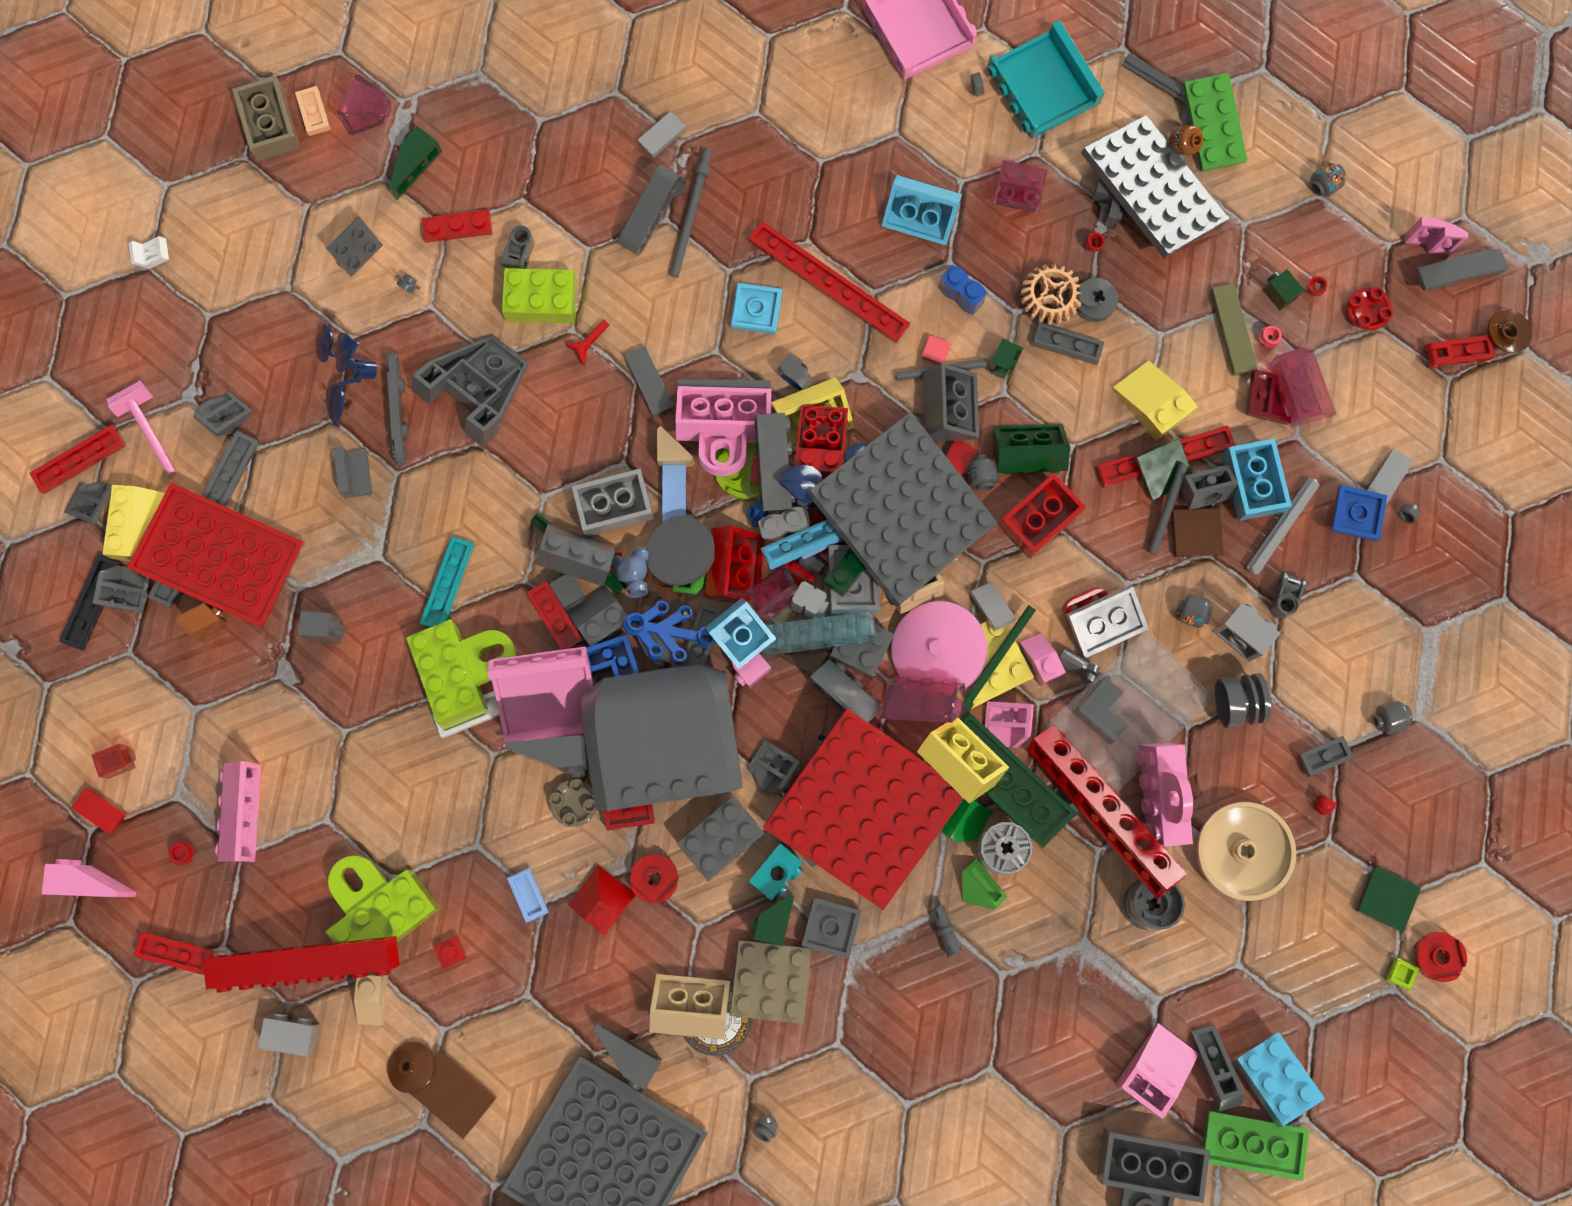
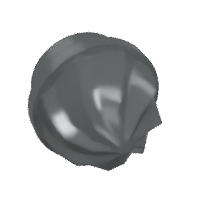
[753,1115,778,1142]

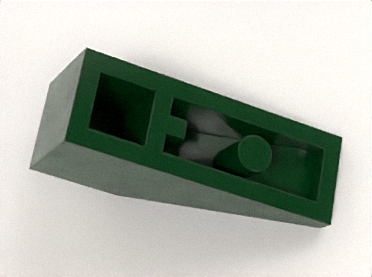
[389,126,442,200]

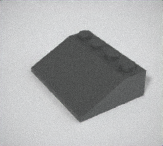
[504,735,590,779]

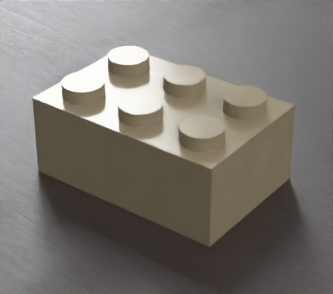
[232,76,301,161]

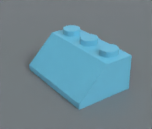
[882,175,962,245]

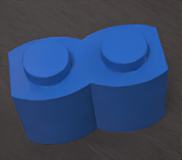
[939,265,987,315]

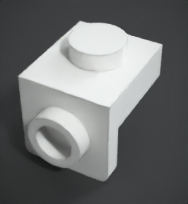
[128,236,169,269]

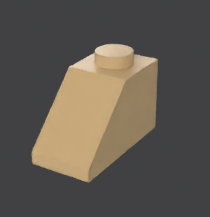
[354,974,388,1026]

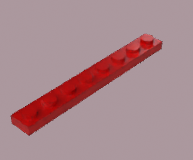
[748,221,910,344]

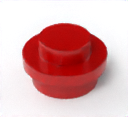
[169,841,194,865]

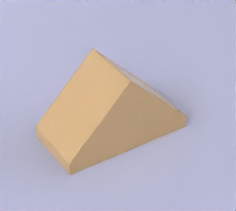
[657,426,695,467]

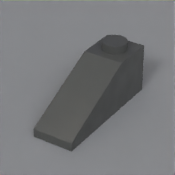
[594,1022,662,1090]
[1191,1025,1245,1111]

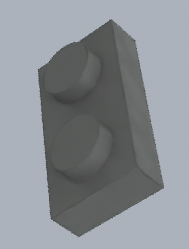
[1298,736,1354,777]

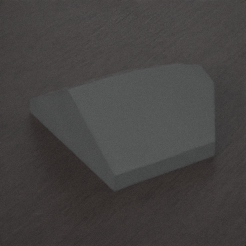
[194,392,252,436]
[64,482,111,525]
[92,565,149,613]
[748,740,802,794]

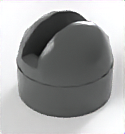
[1398,503,1421,524]

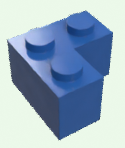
[587,634,640,676]

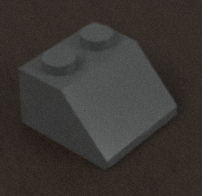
[567,586,632,647]

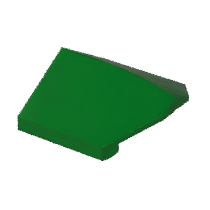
[941,799,992,842]

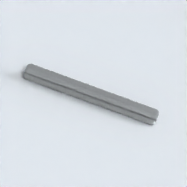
[1246,478,1320,575]

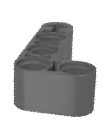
[618,165,687,255]

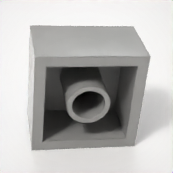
[1212,602,1281,662]

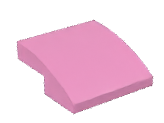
[1405,217,1468,255]

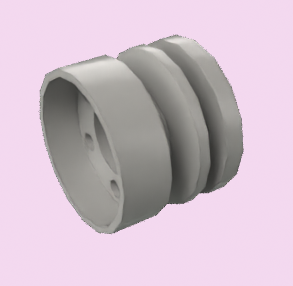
[976,822,1032,874]

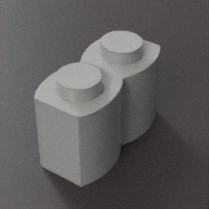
[758,507,812,543]

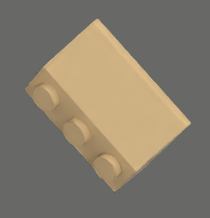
[649,974,730,1039]

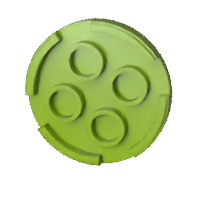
[715,442,760,500]

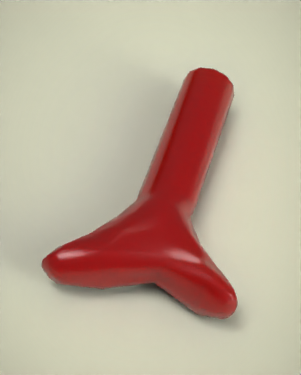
[566,319,610,365]

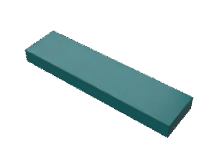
[419,536,475,628]

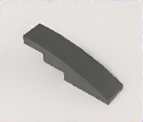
[1415,248,1508,291]

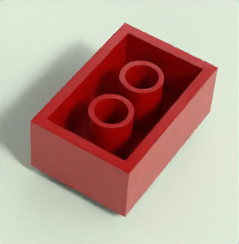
[999,473,1086,559]

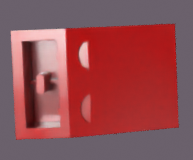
[795,405,848,481]

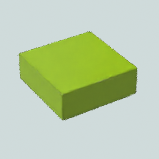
[1385,957,1420,991]

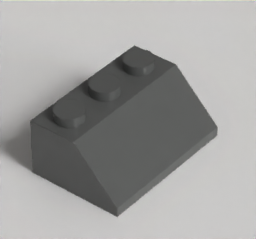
[923,363,979,442]
[535,524,616,586]
[809,659,882,723]

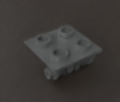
[326,216,383,277]

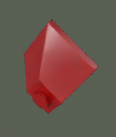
[568,866,636,935]

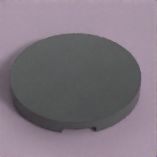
[646,516,715,586]

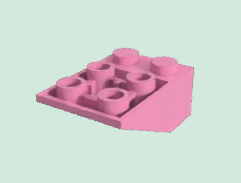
[1115,1023,1199,1119]

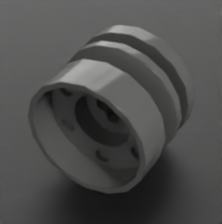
[1214,673,1271,728]
[1122,880,1185,931]

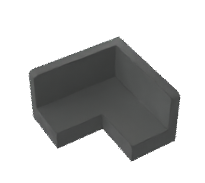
[1073,674,1127,745]

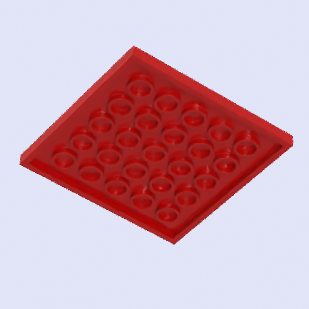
[763,707,964,910]

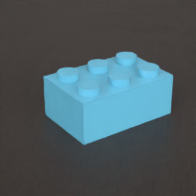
[1222,439,1292,521]
[1233,1032,1325,1128]

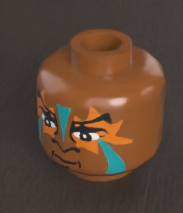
[1169,125,1203,156]

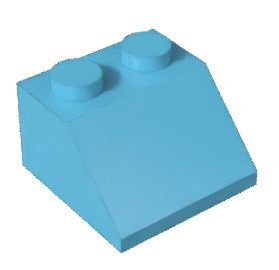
[705,598,776,669]

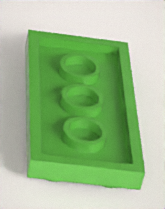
[1183,73,1247,172]
[1203,1110,1309,1181]

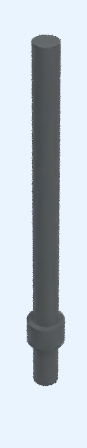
[670,148,712,278]

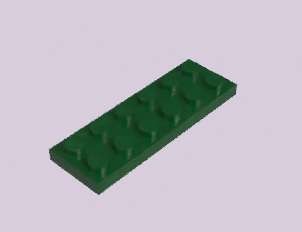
[962,713,1077,849]

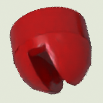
[1084,232,1105,252]
[1308,276,1327,296]
[1315,794,1337,815]

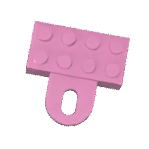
[676,386,771,476]
[1137,742,1193,846]

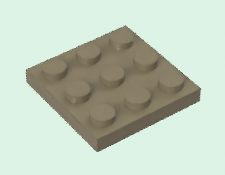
[729,940,812,1024]

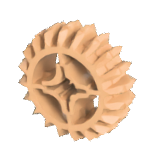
[1020,263,1081,325]

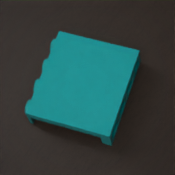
[987,20,1105,139]

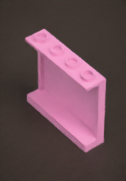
[862,0,977,80]
[487,646,593,747]

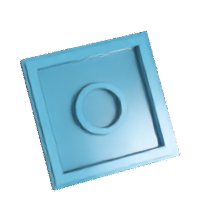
[731,283,782,335]

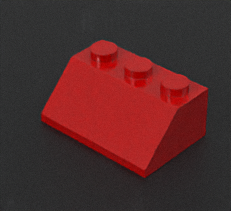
[705,525,764,604]

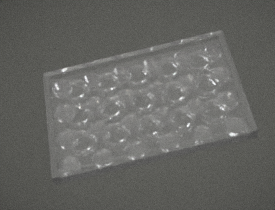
[1045,630,1215,793]

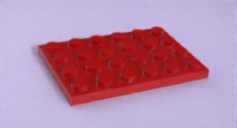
[127,482,305,628]

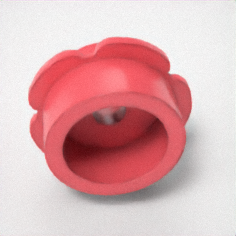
[1259,326,1282,348]

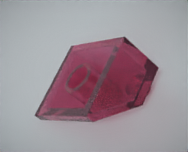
[337,74,392,135]
[745,565,798,621]

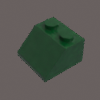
[750,895,794,946]

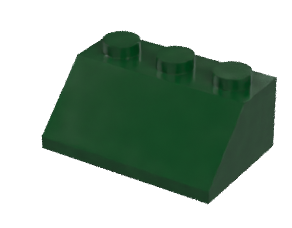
[993,424,1070,475]

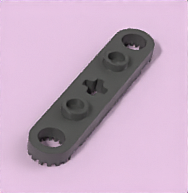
[386,353,409,465]

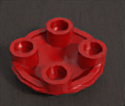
[1346,287,1394,331]

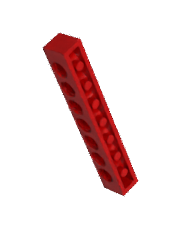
[1027,725,1187,900]

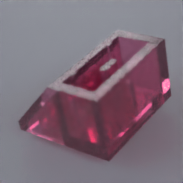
[993,160,1047,213]

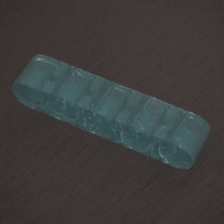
[761,612,876,655]

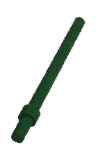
[948,605,1036,722]

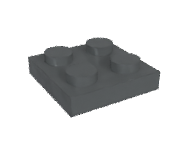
[801,898,861,959]

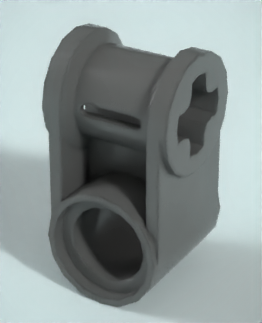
[500,225,535,269]
[1270,571,1307,620]

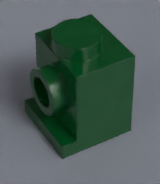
[989,338,1023,379]

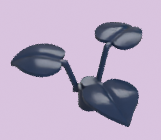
[317,323,377,427]
[778,443,869,516]

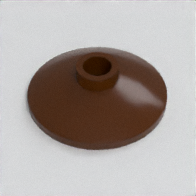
[1488,309,1532,353]
[388,1042,435,1093]

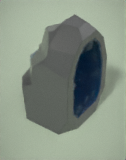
[777,353,812,391]

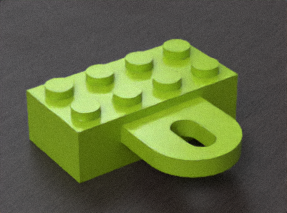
[406,619,516,730]
[326,856,441,943]

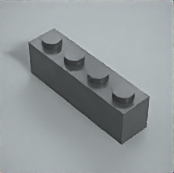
[754,413,795,511]

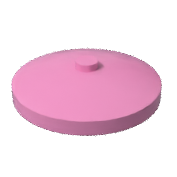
[892,601,988,697]

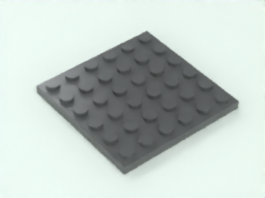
[807,412,998,607]
[501,1055,708,1206]

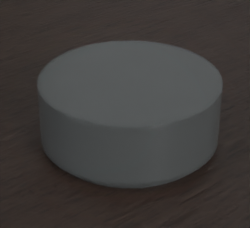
[970,72,985,97]

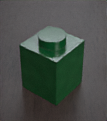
[1263,269,1304,311]

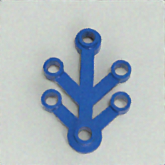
[623,601,715,665]

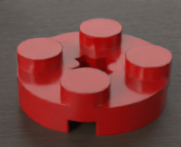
[630,854,679,903]
[1414,932,1467,982]

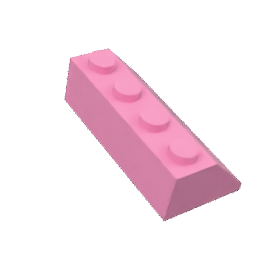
[215,761,261,862]

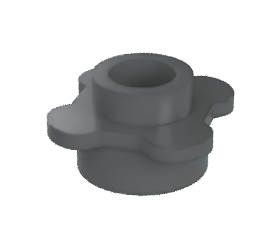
[396,273,421,294]

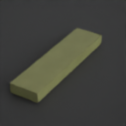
[1211,283,1258,376]

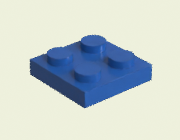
[1330,485,1388,542]

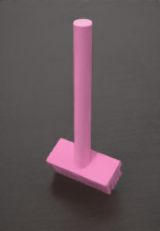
[107,380,177,476]

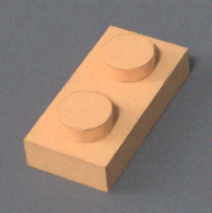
[295,86,331,136]

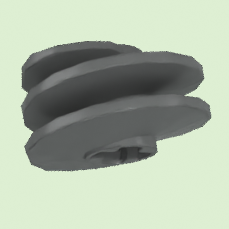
[1076,278,1118,322]

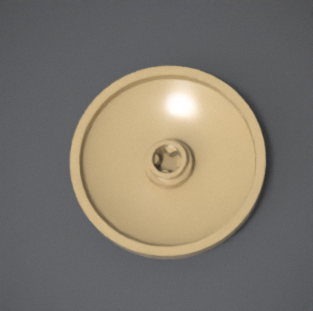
[1196,802,1296,901]

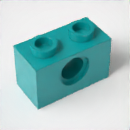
[749,844,803,900]

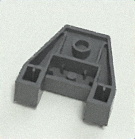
[412,335,528,447]

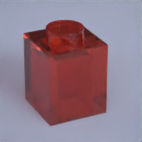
[91,744,136,779]

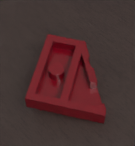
[1245,369,1291,425]

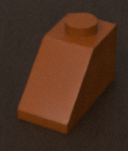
[174,603,228,643]

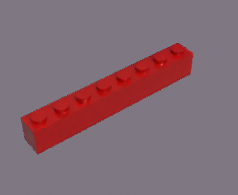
[203,936,400,993]

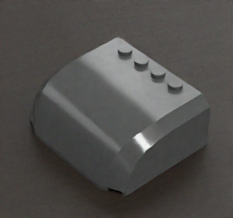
[581,663,743,811]

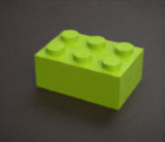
[502,268,577,324]

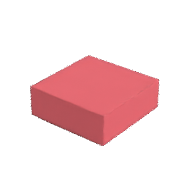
[921,335,951,364]

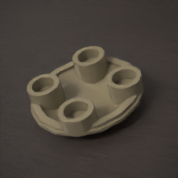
[549,779,596,827]

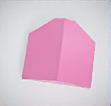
[985,701,1034,748]

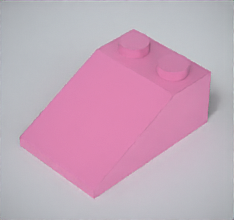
[42,859,136,897]

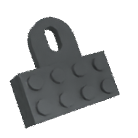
[1097,1128,1210,1206]

